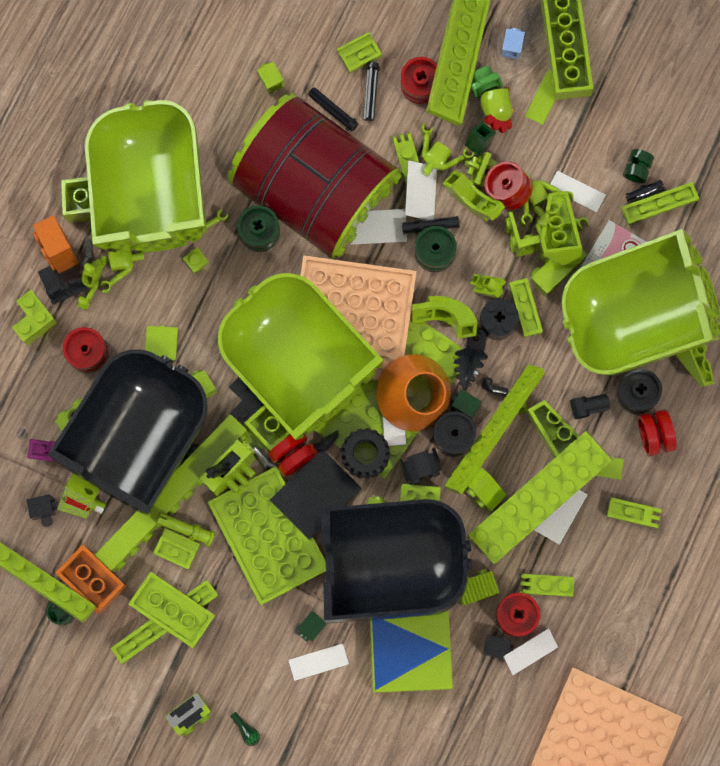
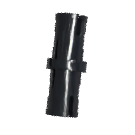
[625,180,665,204]

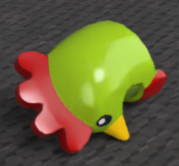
[480,86,514,133]

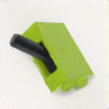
[199,439,256,497]

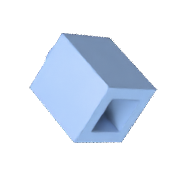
[501,28,525,59]

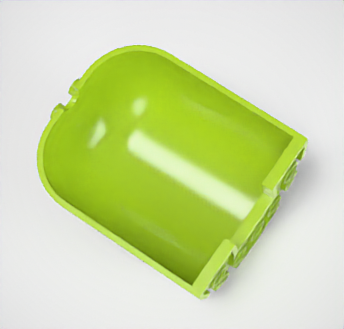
[85,100,206,253]
[562,229,720,375]
[218,273,384,440]

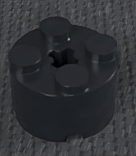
[479,298,519,340]
[399,448,443,485]

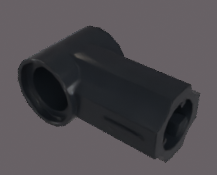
[569,393,610,420]

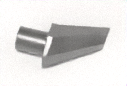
[80,237,94,266]
[254,445,278,469]

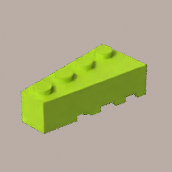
[526,400,579,459]

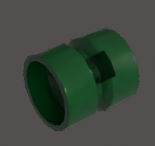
[623,149,654,184]
[46,602,75,625]

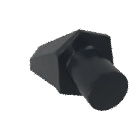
[313,430,339,452]

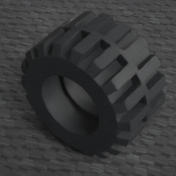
[341,428,390,479]

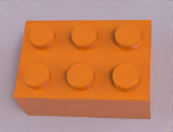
[33,215,80,273]
[55,544,128,615]

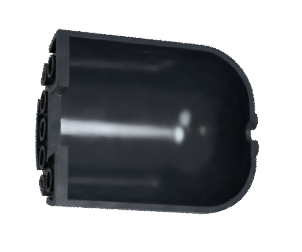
[48,349,208,515]
[322,499,473,624]

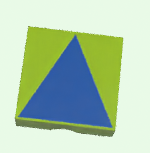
[370,610,453,693]

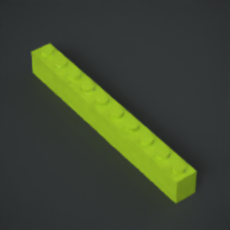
[95,414,248,572]

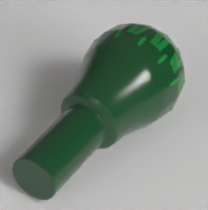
[230,712,260,746]

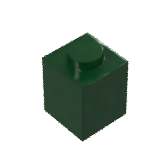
[465,121,496,156]
[450,389,481,419]
[297,611,327,642]

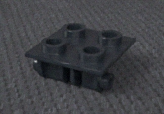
[38,265,87,305]

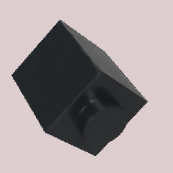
[26,494,58,520]
[483,635,514,660]

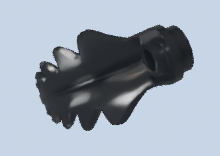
[453,327,488,390]

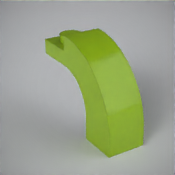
[442,170,505,222]
[411,296,478,339]

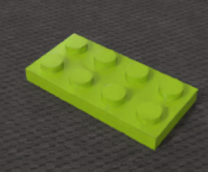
[128,572,215,649]

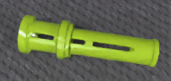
[155,512,215,547]

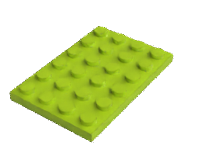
[208,466,326,606]

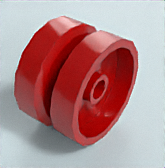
[400,57,437,104]
[484,161,533,210]
[63,327,109,373]
[638,409,677,457]
[268,433,318,477]
[496,593,540,637]

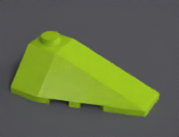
[540,191,582,265]
[676,345,715,387]

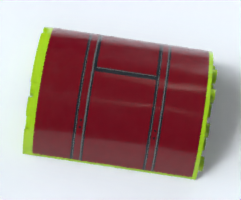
[227,93,403,260]

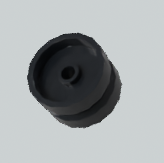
[616,368,662,415]
[433,411,476,457]

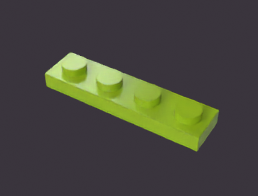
[621,182,699,225]

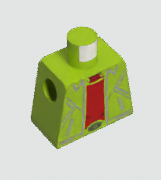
[57,473,107,518]

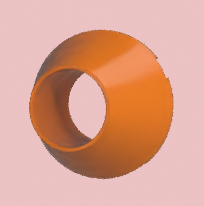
[376,354,451,431]

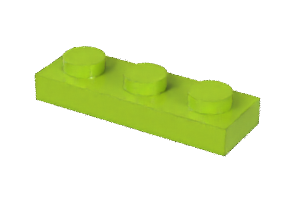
[509,278,543,338]

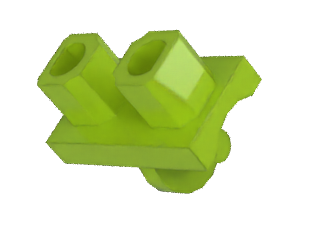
[464,152,497,188]
[470,274,506,299]

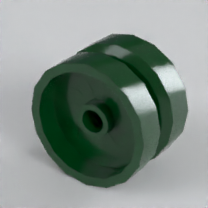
[237,205,280,252]
[415,226,457,272]

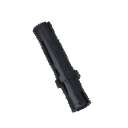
[402,216,460,235]

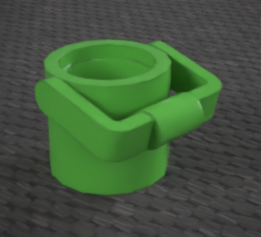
[471,66,503,99]

